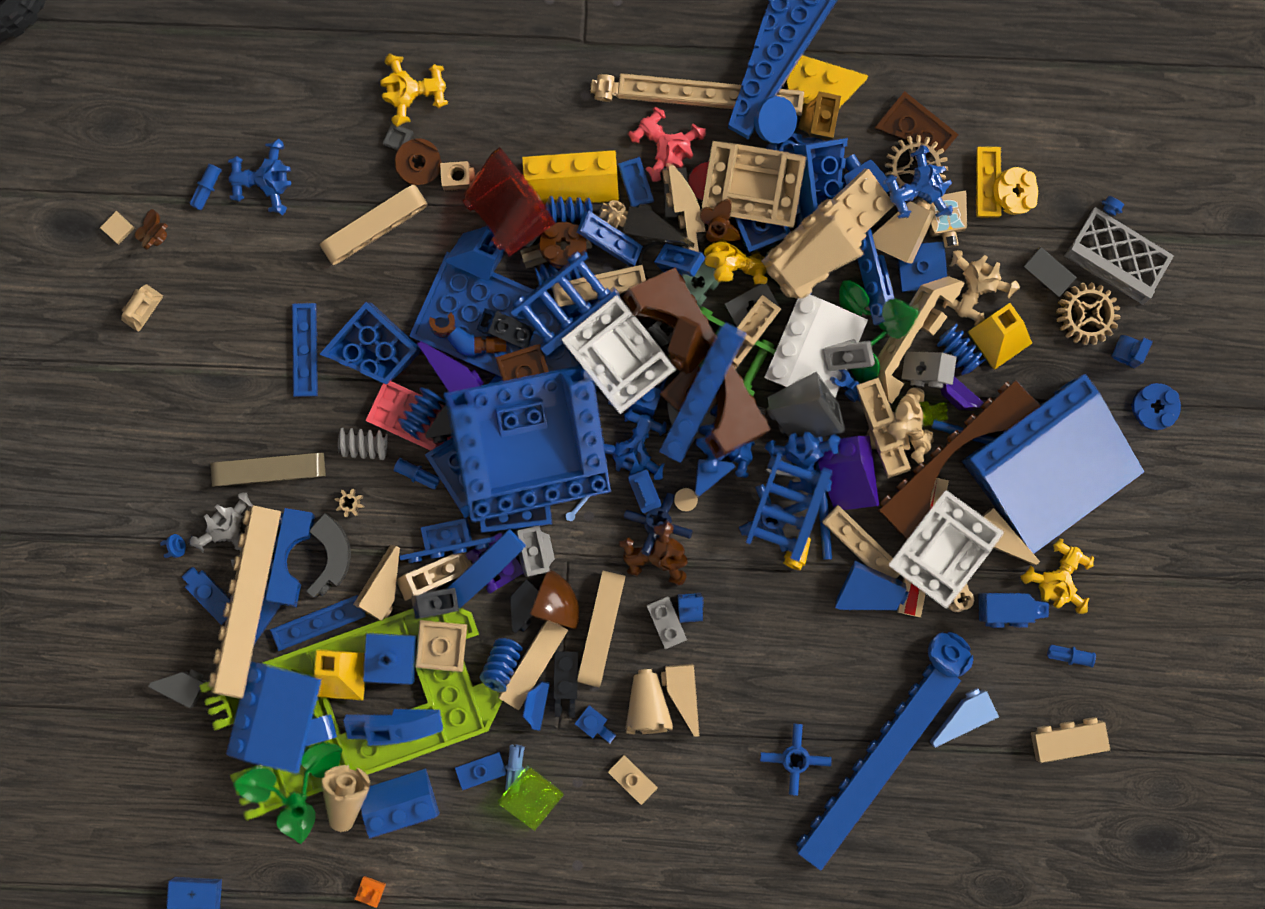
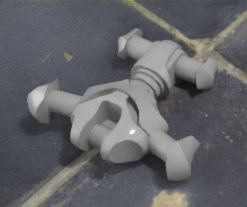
[190,492,253,567]

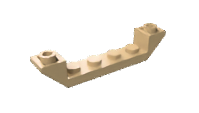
[877,276,965,404]

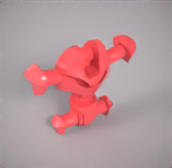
[628,107,706,182]

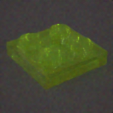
[498,765,564,831]

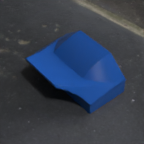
[523,681,550,731]

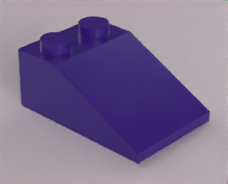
[418,341,484,392]
[818,436,879,510]

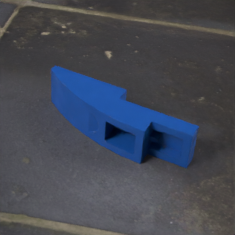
[344,709,443,746]

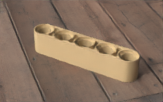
[320,185,428,265]
[577,571,625,688]

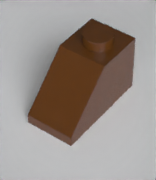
[668,315,708,374]

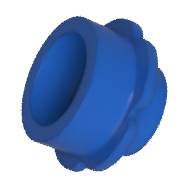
[1102,196,1124,216]

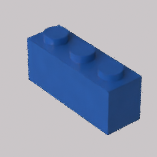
[480,505,553,533]

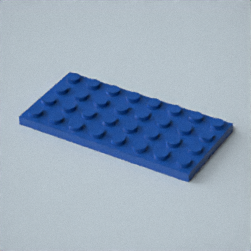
[409,252,591,377]

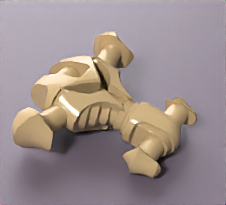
[943,250,1020,325]
[888,387,934,464]

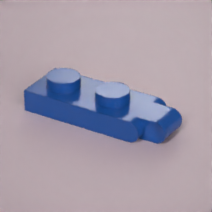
[182,567,231,625]

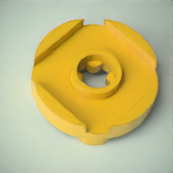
[993,167,1038,215]

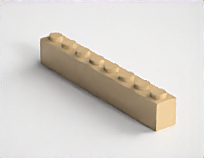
[209,505,281,698]

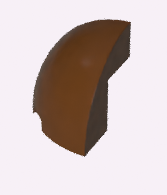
[531,570,579,629]

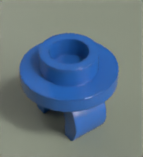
[160,534,186,558]

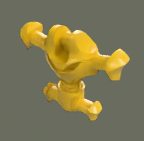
[380,54,448,127]
[704,238,768,284]
[1020,538,1094,614]

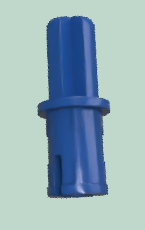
[190,163,222,210]
[394,458,440,489]
[1047,645,1096,668]

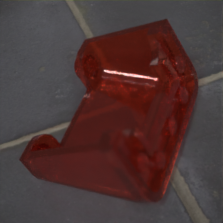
[462,147,556,256]

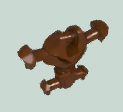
[619,521,688,585]

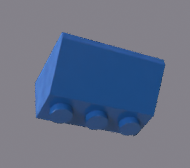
[361,768,440,838]

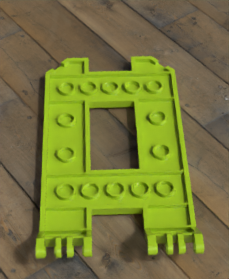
[199,608,503,820]

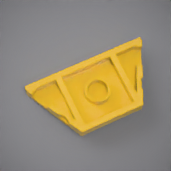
[786,55,868,108]

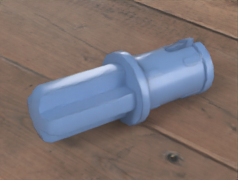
[505,744,525,793]

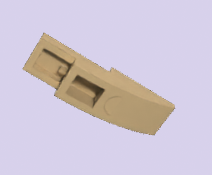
[663,163,705,252]

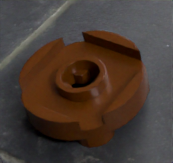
[394,138,442,186]
[540,222,587,269]

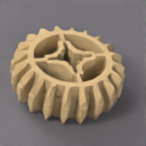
[885,135,948,198]
[1056,283,1120,346]

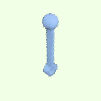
[566,496,590,521]

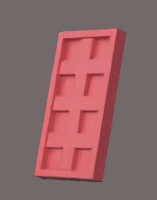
[366,381,453,451]

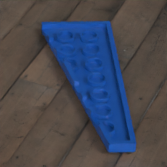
[728,0,837,139]

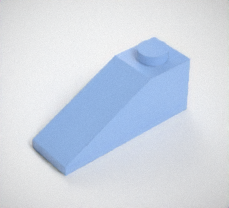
[930,688,999,747]

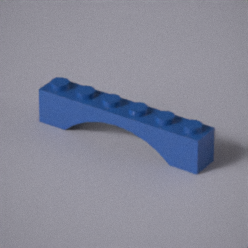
[660,323,747,463]

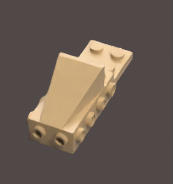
[761,169,894,299]

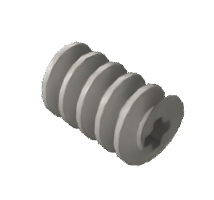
[338,428,388,460]

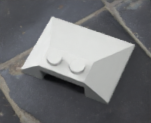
[561,295,676,414]
[889,490,1004,609]

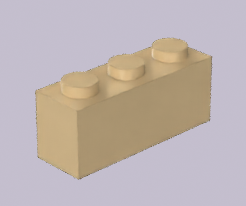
[1031,717,1110,763]

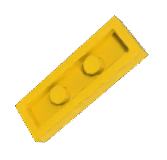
[976,147,1001,217]

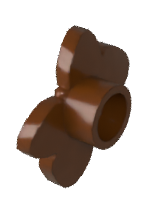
[700,199,741,242]
[135,209,168,250]

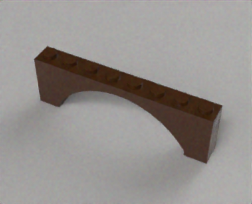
[622,267,770,460]
[877,380,1040,541]

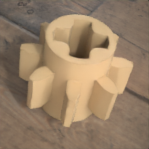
[590,74,619,102]
[599,200,628,228]
[335,489,365,517]

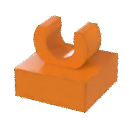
[355,876,386,908]

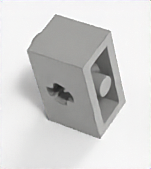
[902,351,956,388]
[647,596,687,649]

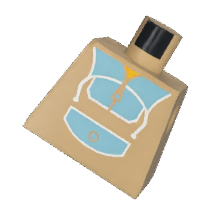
[921,191,967,248]

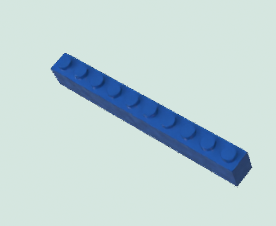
[796,664,961,870]

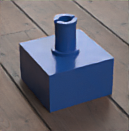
[363,633,417,684]

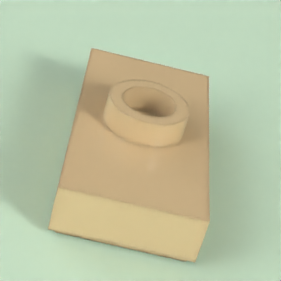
[608,755,658,805]

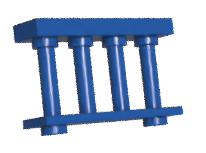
[511,250,620,356]
[744,451,832,562]

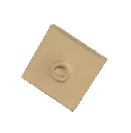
[415,620,467,672]

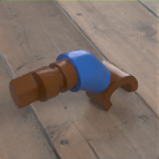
[429,313,506,356]

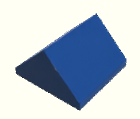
[694,459,735,497]

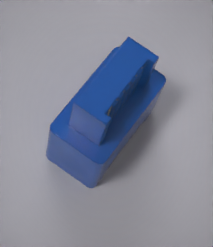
[628,470,661,514]

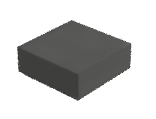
[382,122,413,151]

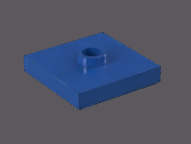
[898,242,947,293]

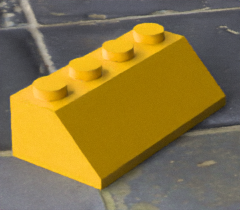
[522,150,619,207]

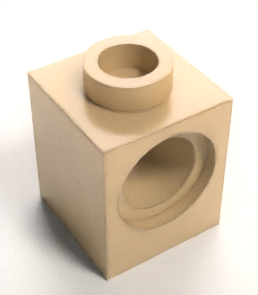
[440,161,475,190]

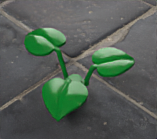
[839,280,919,384]
[234,743,343,844]

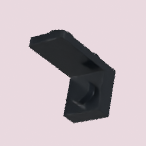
[476,308,535,349]

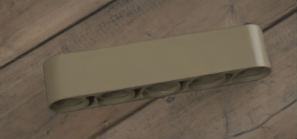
[210,453,326,487]

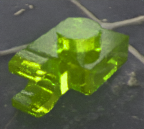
[919,401,948,426]

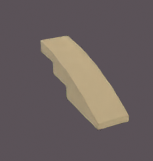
[732,295,781,370]
[856,378,911,478]

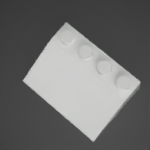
[765,294,868,397]

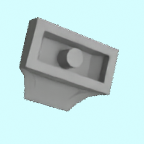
[515,526,555,577]

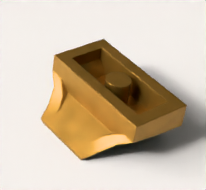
[799,91,841,140]

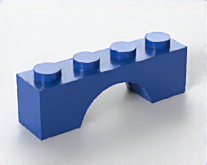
[264,508,315,608]

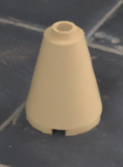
[626,669,673,734]
[322,765,370,832]

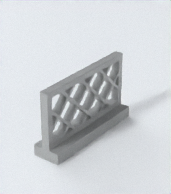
[1065,207,1174,304]

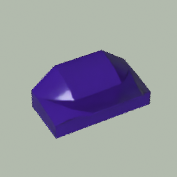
[940,376,984,411]

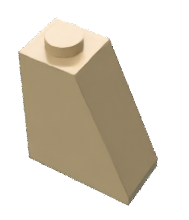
[872,200,936,263]

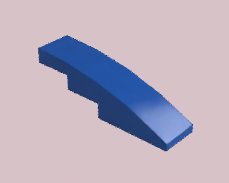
[446,529,526,609]

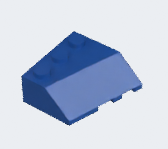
[320,302,422,384]

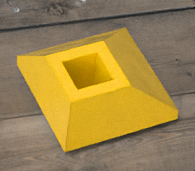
[967,303,1032,370]
[314,649,365,700]

